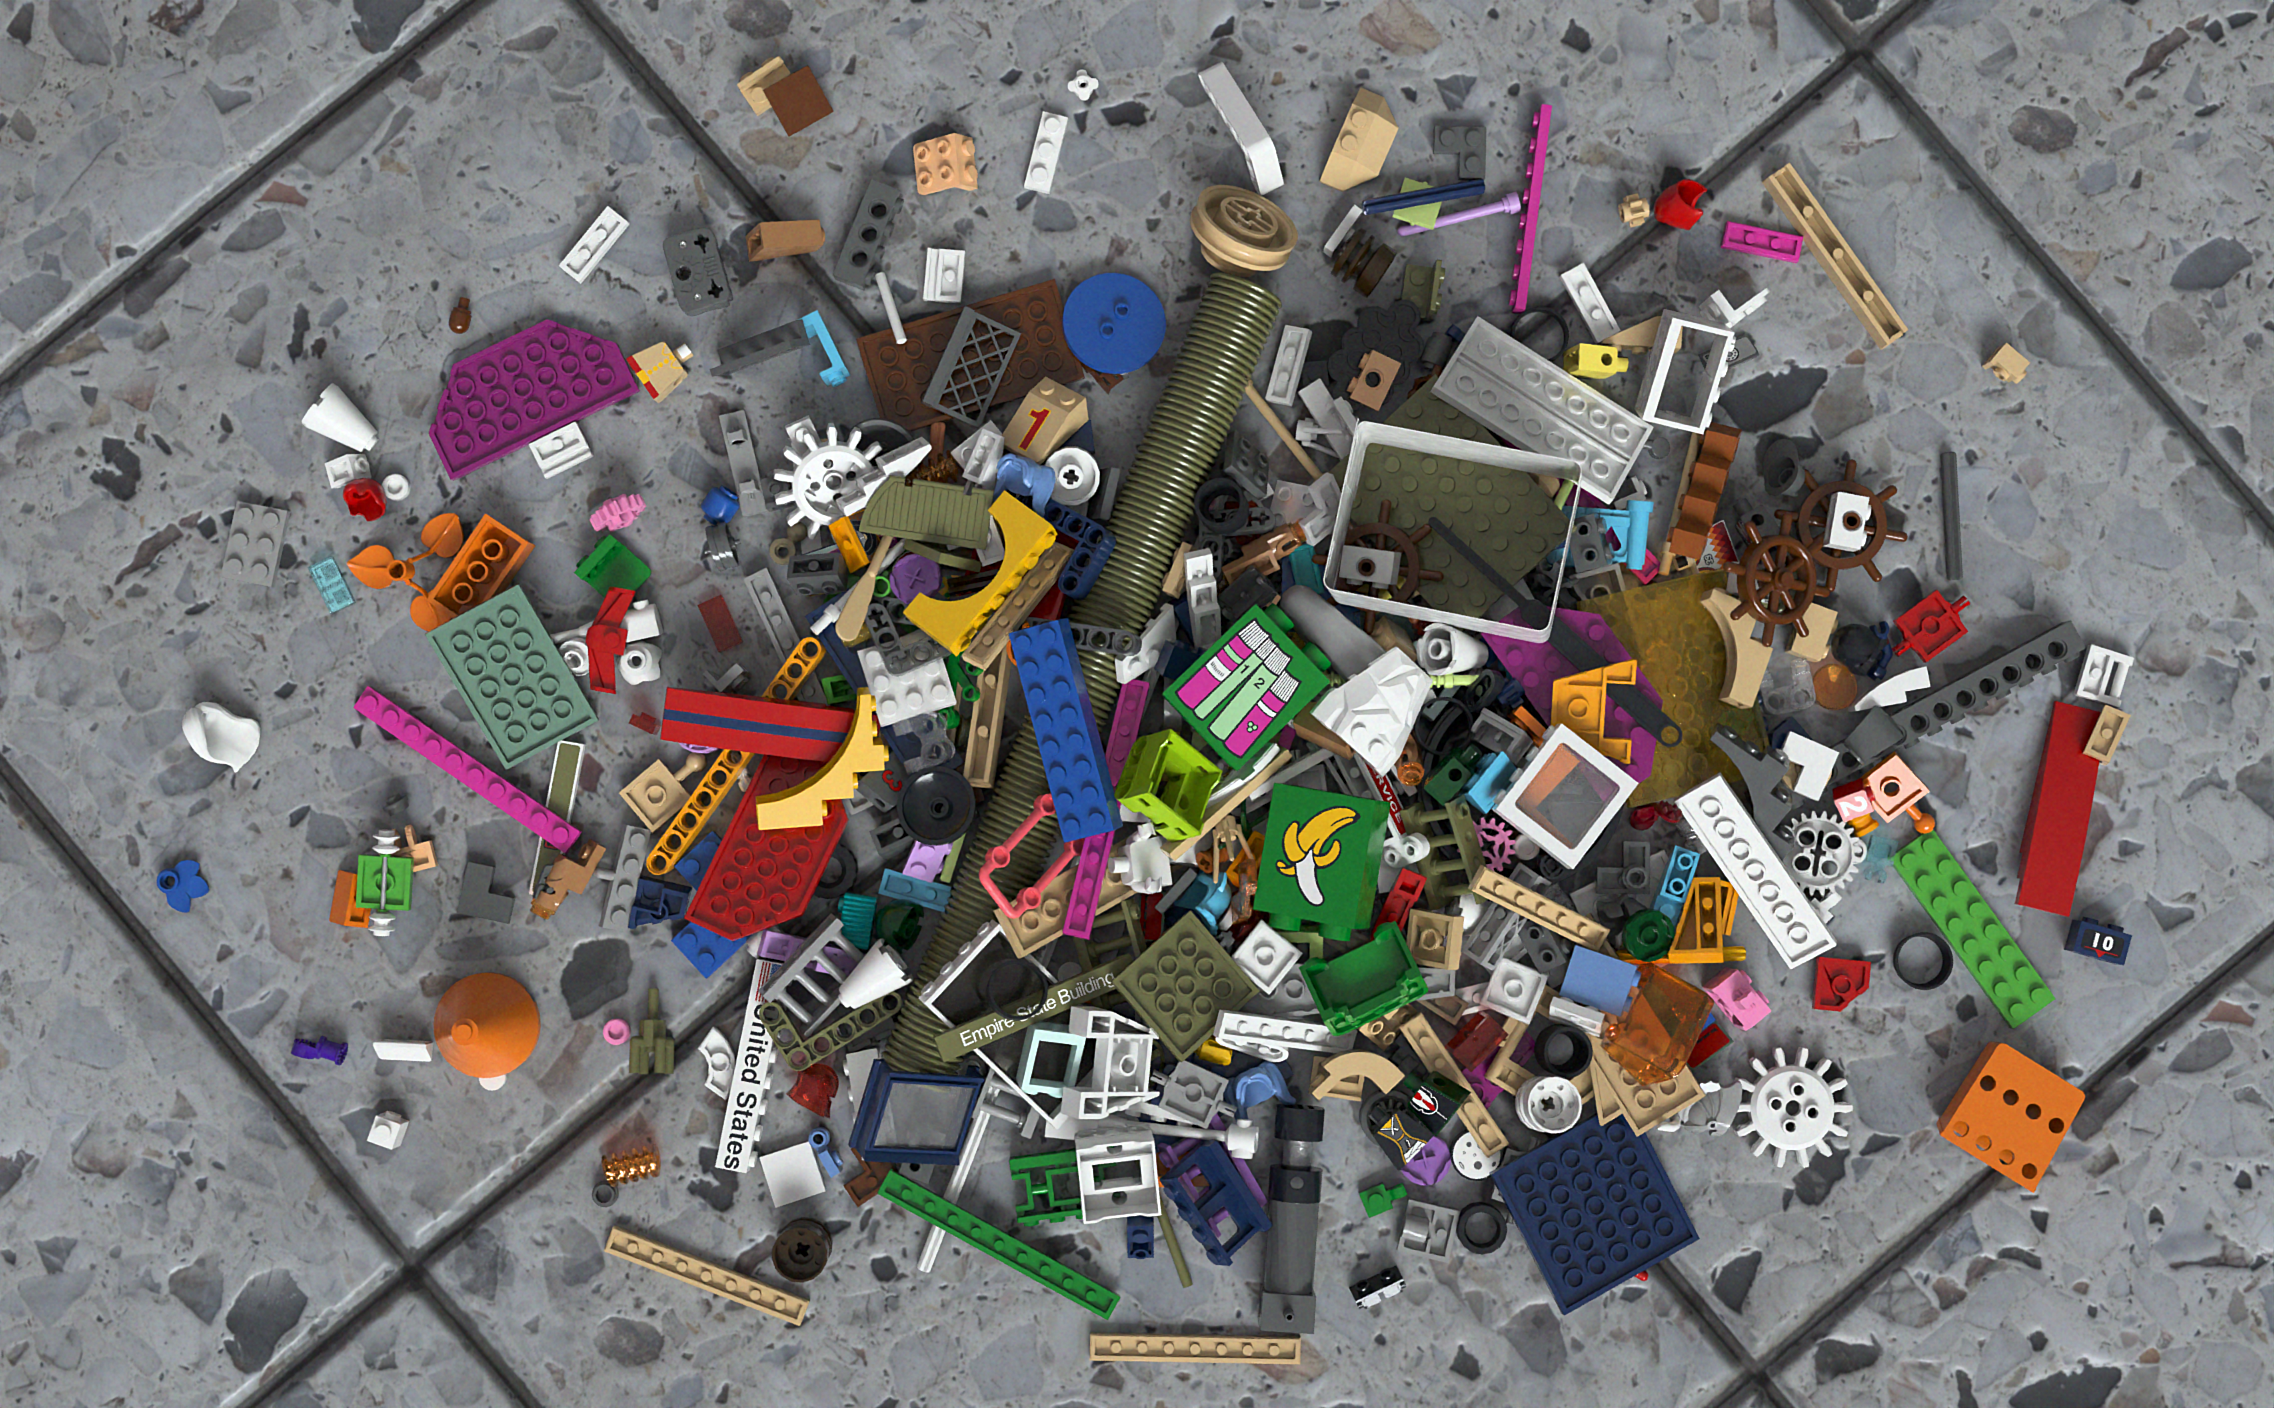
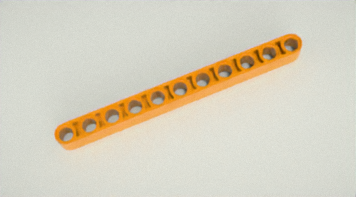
[646,637,826,875]

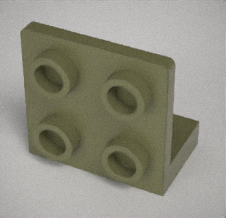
[1401,259,1445,321]

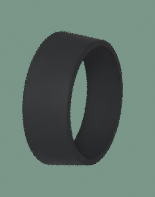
[1893,932,1953,990]

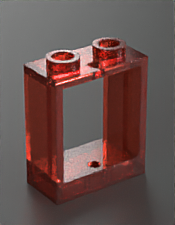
[1444,1011,1509,1072]

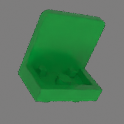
[574,534,652,598]

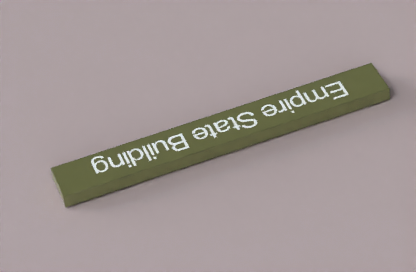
[933,953,1133,1062]

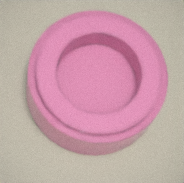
[603,1018,631,1045]

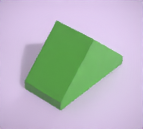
[821,675,857,706]

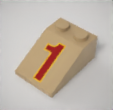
[1002,377,1089,465]

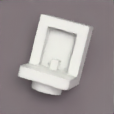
[1609,476,1647,511]

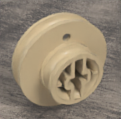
[1190,185,1298,277]

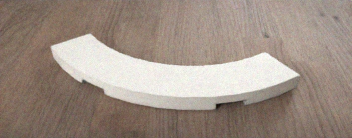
[1206,743,1281,809]

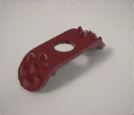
[1629,800,1683,831]

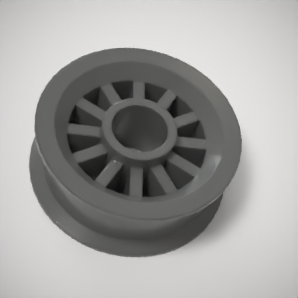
[1360,1089,1419,1147]

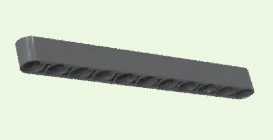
[869,595,1142,656]

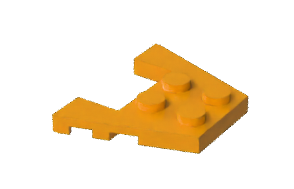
[1550,659,1637,764]

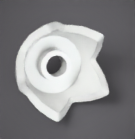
[617,639,662,685]

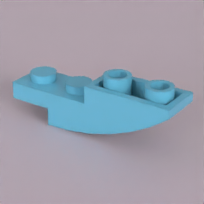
[1650,845,1700,930]

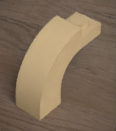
[1308,1049,1405,1100]

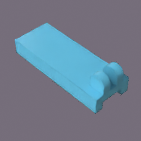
[878,868,954,912]

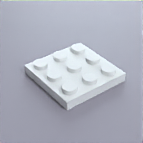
[857,631,957,727]

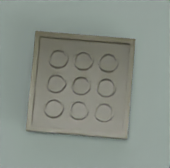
[1110,910,1259,1062]

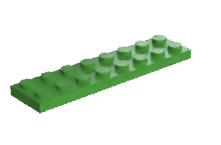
[1887,830,2056,1029]

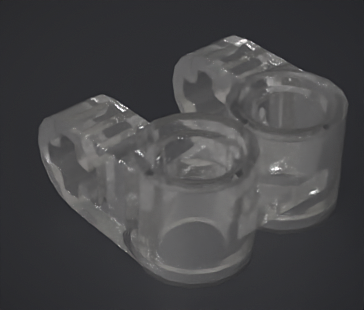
[1758,657,1816,716]
[892,712,955,775]

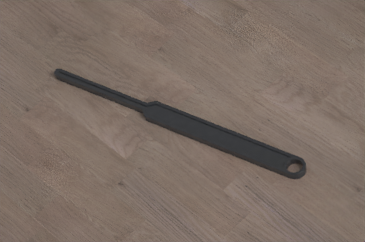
[1428,517,1683,747]

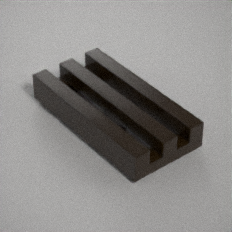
[947,569,999,601]

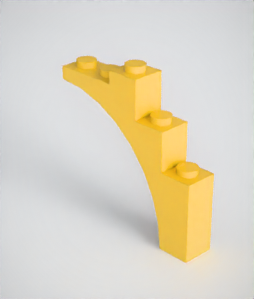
[756,687,889,830]

